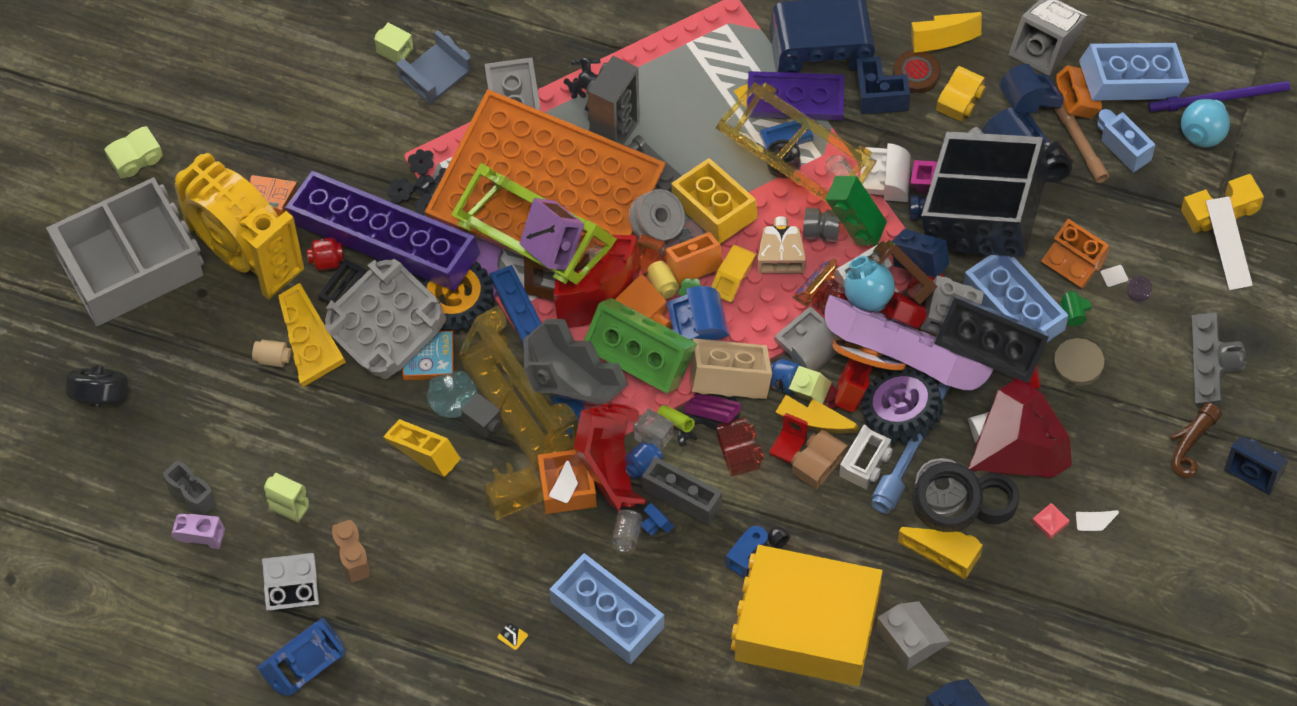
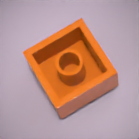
[538,450,597,514]

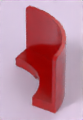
[554,234,640,328]

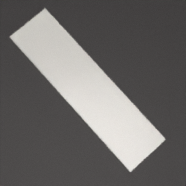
[1206,196,1253,290]

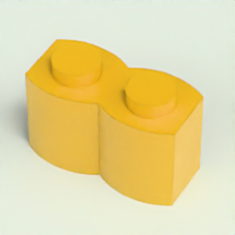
[936,66,986,122]

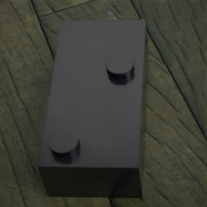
[933,293,1049,383]

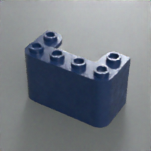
[769,0,875,73]

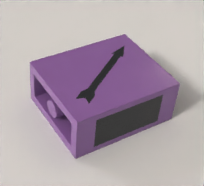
[519,198,584,270]

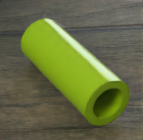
[657,405,694,432]

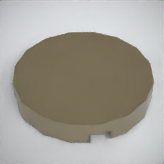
[1053,338,1105,386]

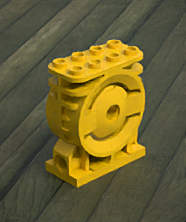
[175,153,304,300]

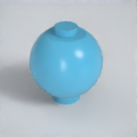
[1181,99,1230,148]
[844,256,895,312]

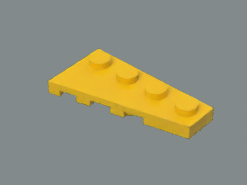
[278,283,346,387]

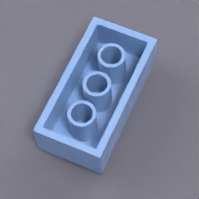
[1079,43,1190,100]
[963,255,1068,342]
[549,553,664,665]

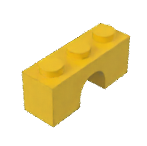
[1181,174,1264,233]

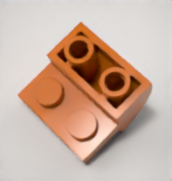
[1041,219,1110,290]

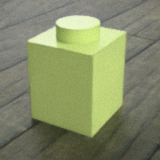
[374,23,413,63]
[789,366,832,404]

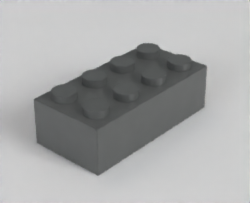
[586,56,640,145]

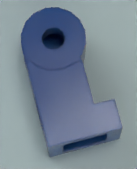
[725,526,768,579]

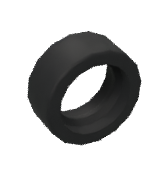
[969,473,1019,525]

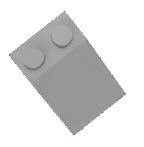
[485,58,541,111]

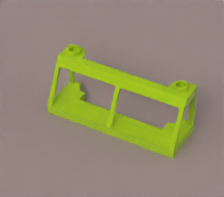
[451,163,617,285]

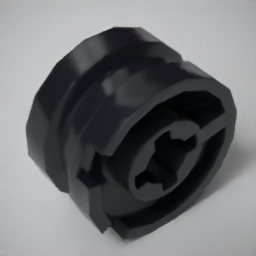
[766,139,801,178]

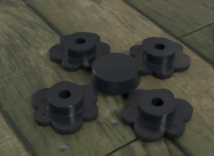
[387,149,447,219]

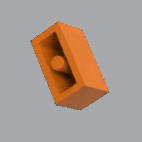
[665,232,723,285]

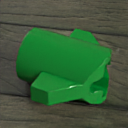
[1059,291,1092,326]

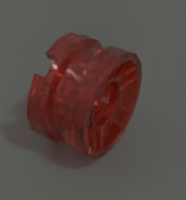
[812,279,848,316]

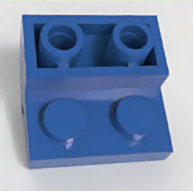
[667,286,730,340]

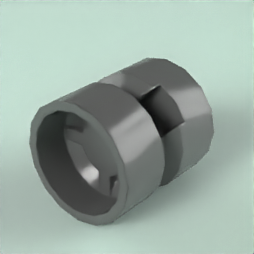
[803,207,840,242]

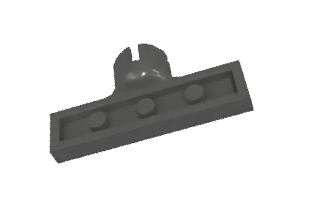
[1192,312,1247,408]

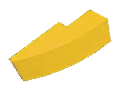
[912,12,982,53]
[776,395,859,434]

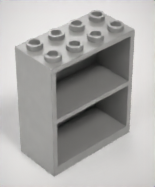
[46,177,204,327]

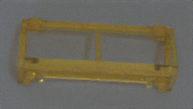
[715,82,877,202]
[458,305,578,471]

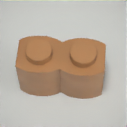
[791,429,848,490]
[332,520,370,583]

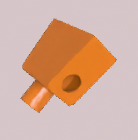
[615,274,671,328]

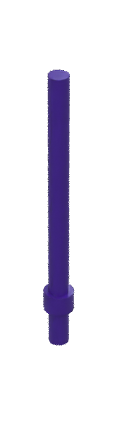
[1148,81,1290,112]

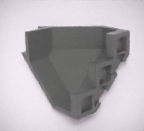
[523,319,628,405]

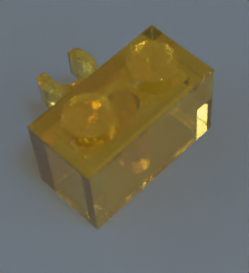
[484,463,543,520]

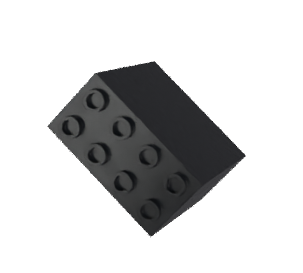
[921,131,1048,257]

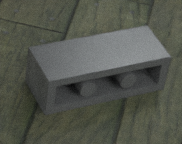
[642,457,722,526]

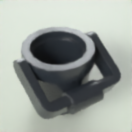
[1044,141,1074,182]

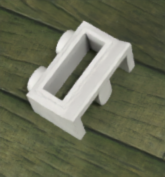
[839,425,893,490]

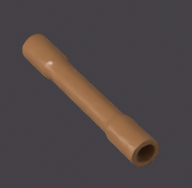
[1053,103,1109,183]

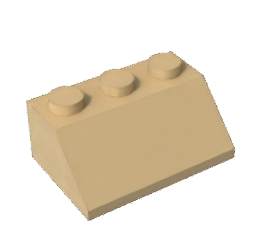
[690,338,772,399]

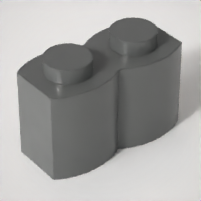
[163,461,216,515]

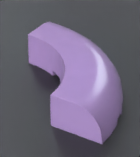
[825,295,993,390]

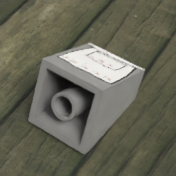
[1008,0,1087,76]

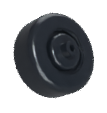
[66,365,128,407]

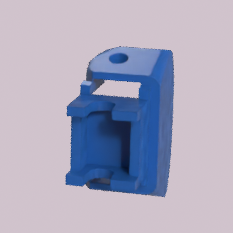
[256,617,346,696]

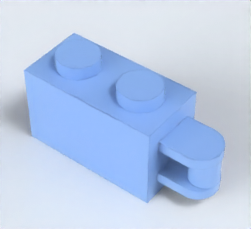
[1097,109,1155,173]

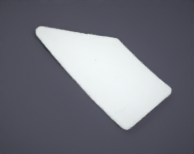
[549,461,578,503]
[1076,510,1119,531]

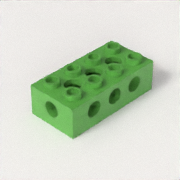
[584,298,697,394]

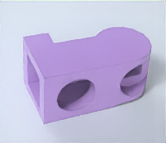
[171,514,225,549]

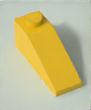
[383,419,461,477]
[898,527,983,580]

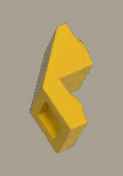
[711,244,757,302]

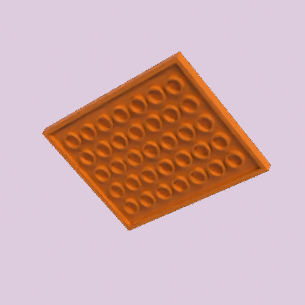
[425,89,666,263]

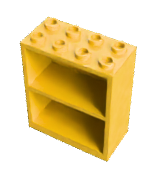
[731,545,883,687]

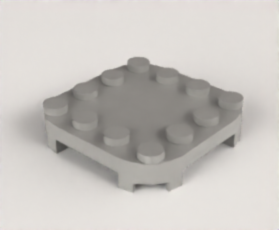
[325,259,446,379]

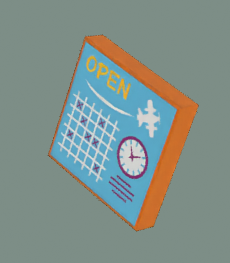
[403,331,454,380]

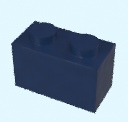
[892,229,949,278]

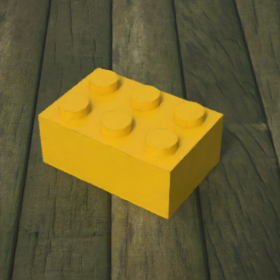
[671,158,758,244]

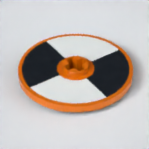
[832,339,906,370]

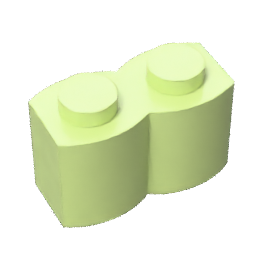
[104,126,163,178]
[264,473,309,523]

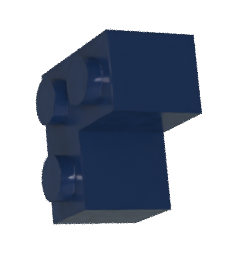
[855,56,910,114]

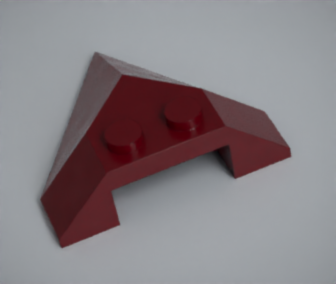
[967,379,1072,479]

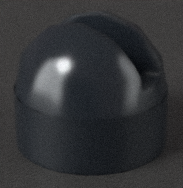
[768,526,791,549]

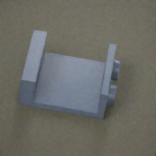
[396,30,472,105]

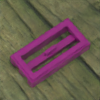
[684,392,741,423]

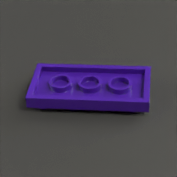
[746,71,844,120]

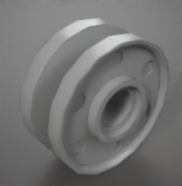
[629,189,685,244]
[915,458,968,517]

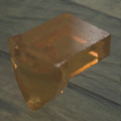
[637,234,667,277]

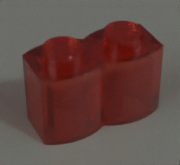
[716,417,764,477]

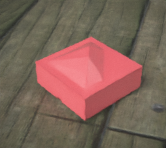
[1032,503,1070,539]

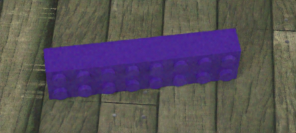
[285,171,480,291]

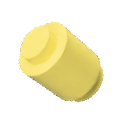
[647,261,679,299]

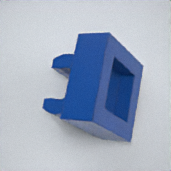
[641,503,674,536]

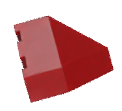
[574,402,646,512]

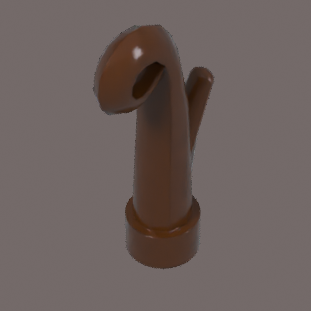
[1170,402,1222,478]

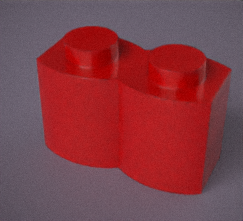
[878,291,926,329]
[835,358,872,412]

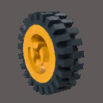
[419,261,495,334]

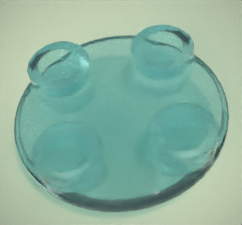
[427,371,477,418]

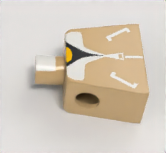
[758,216,806,273]

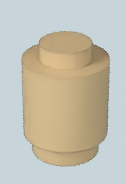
[252,339,291,367]

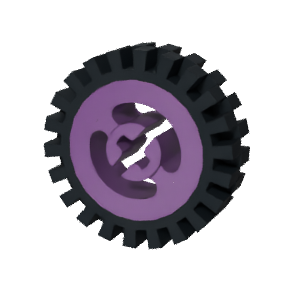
[861,367,943,444]

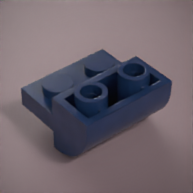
[999,64,1064,114]
[982,107,1049,144]

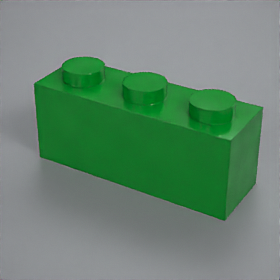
[825,176,887,246]

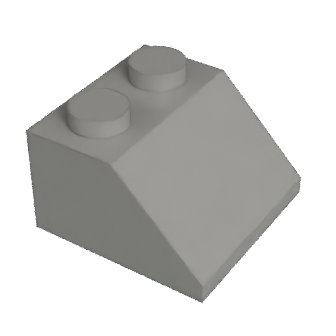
[876,601,950,670]

